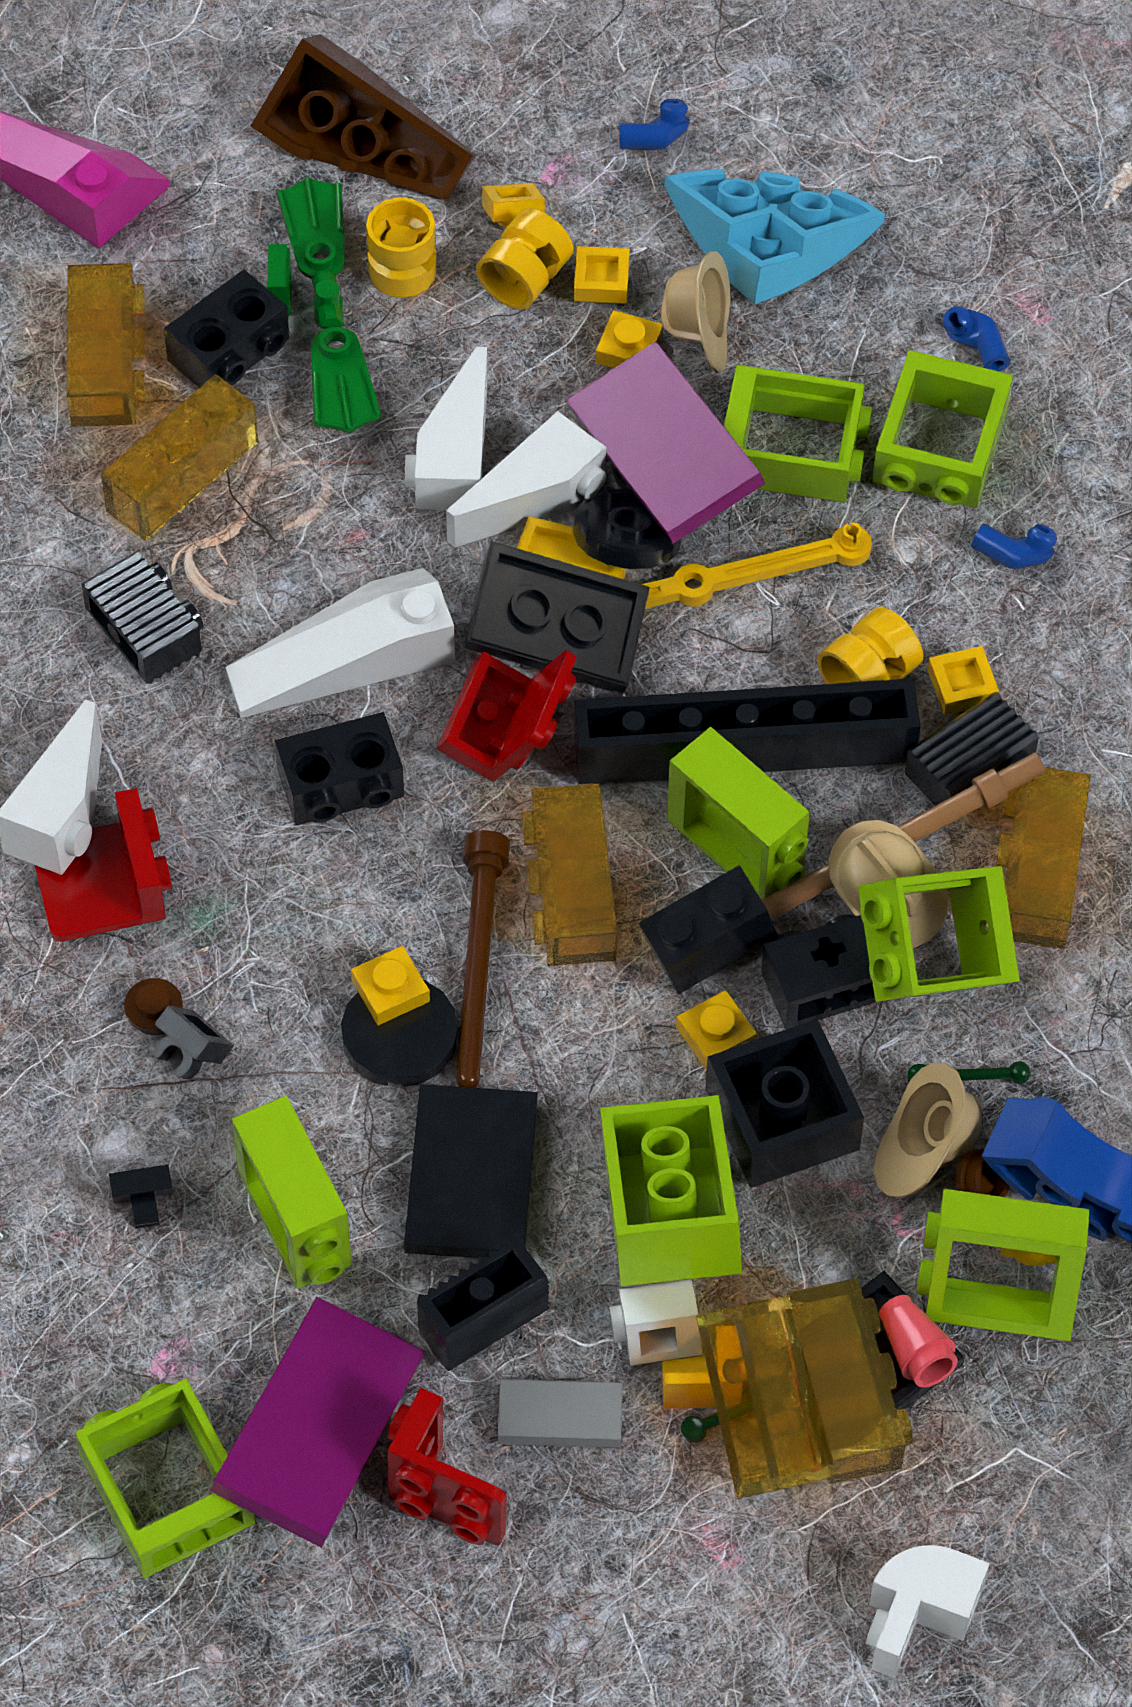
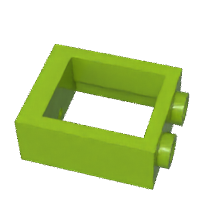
[872,350,1014,508]
[724,364,873,503]
[667,727,810,899]
[858,866,1020,1002]
[231,1095,352,1289]
[916,1189,1090,1341]
[74,1378,256,1579]

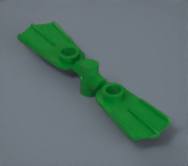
[277,177,381,433]

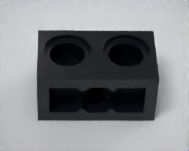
[164,269,290,398]
[274,712,404,825]

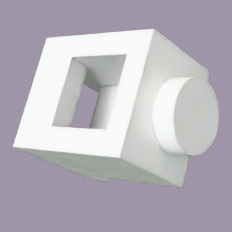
[609,1279,702,1366]

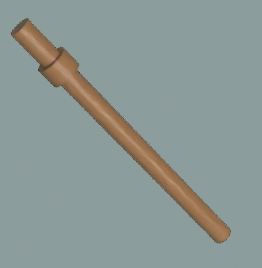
[761,752,1046,920]

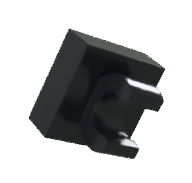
[153,1005,234,1080]
[109,1164,173,1229]

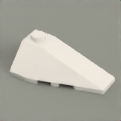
[225,568,455,718]

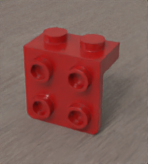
[436,650,577,782]
[34,788,172,942]
[387,1387,507,1545]

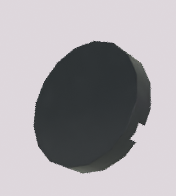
[573,489,682,569]
[341,980,458,1087]

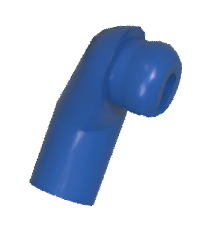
[620,99,690,150]
[942,306,1010,372]
[972,524,1057,569]

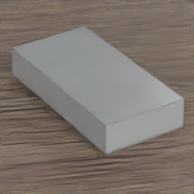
[498,1379,623,1448]

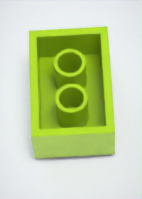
[600,1095,742,1287]

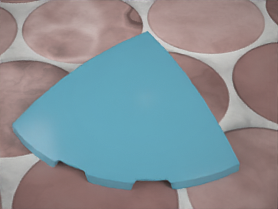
[664,169,885,305]

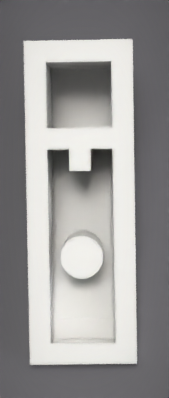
[405,347,488,510]
[446,411,607,548]
[0,699,102,875]

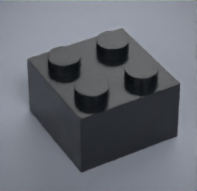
[705,1019,864,1188]

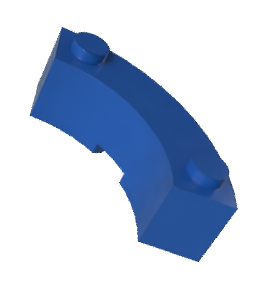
[982,1096,1132,1243]

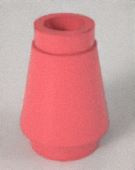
[879,1295,958,1387]

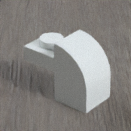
[866,1545,990,1678]

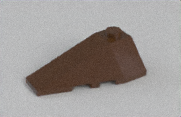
[250,34,476,199]

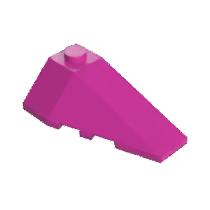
[0,111,170,249]

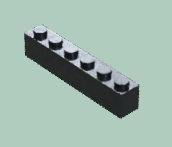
[574,678,921,784]

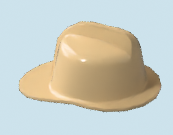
[661,251,731,373]
[828,820,949,948]
[874,1062,982,1198]

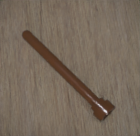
[456,830,510,1088]

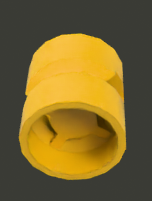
[366,197,437,298]
[476,208,574,310]
[817,606,924,684]

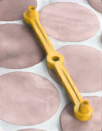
[641,522,872,609]

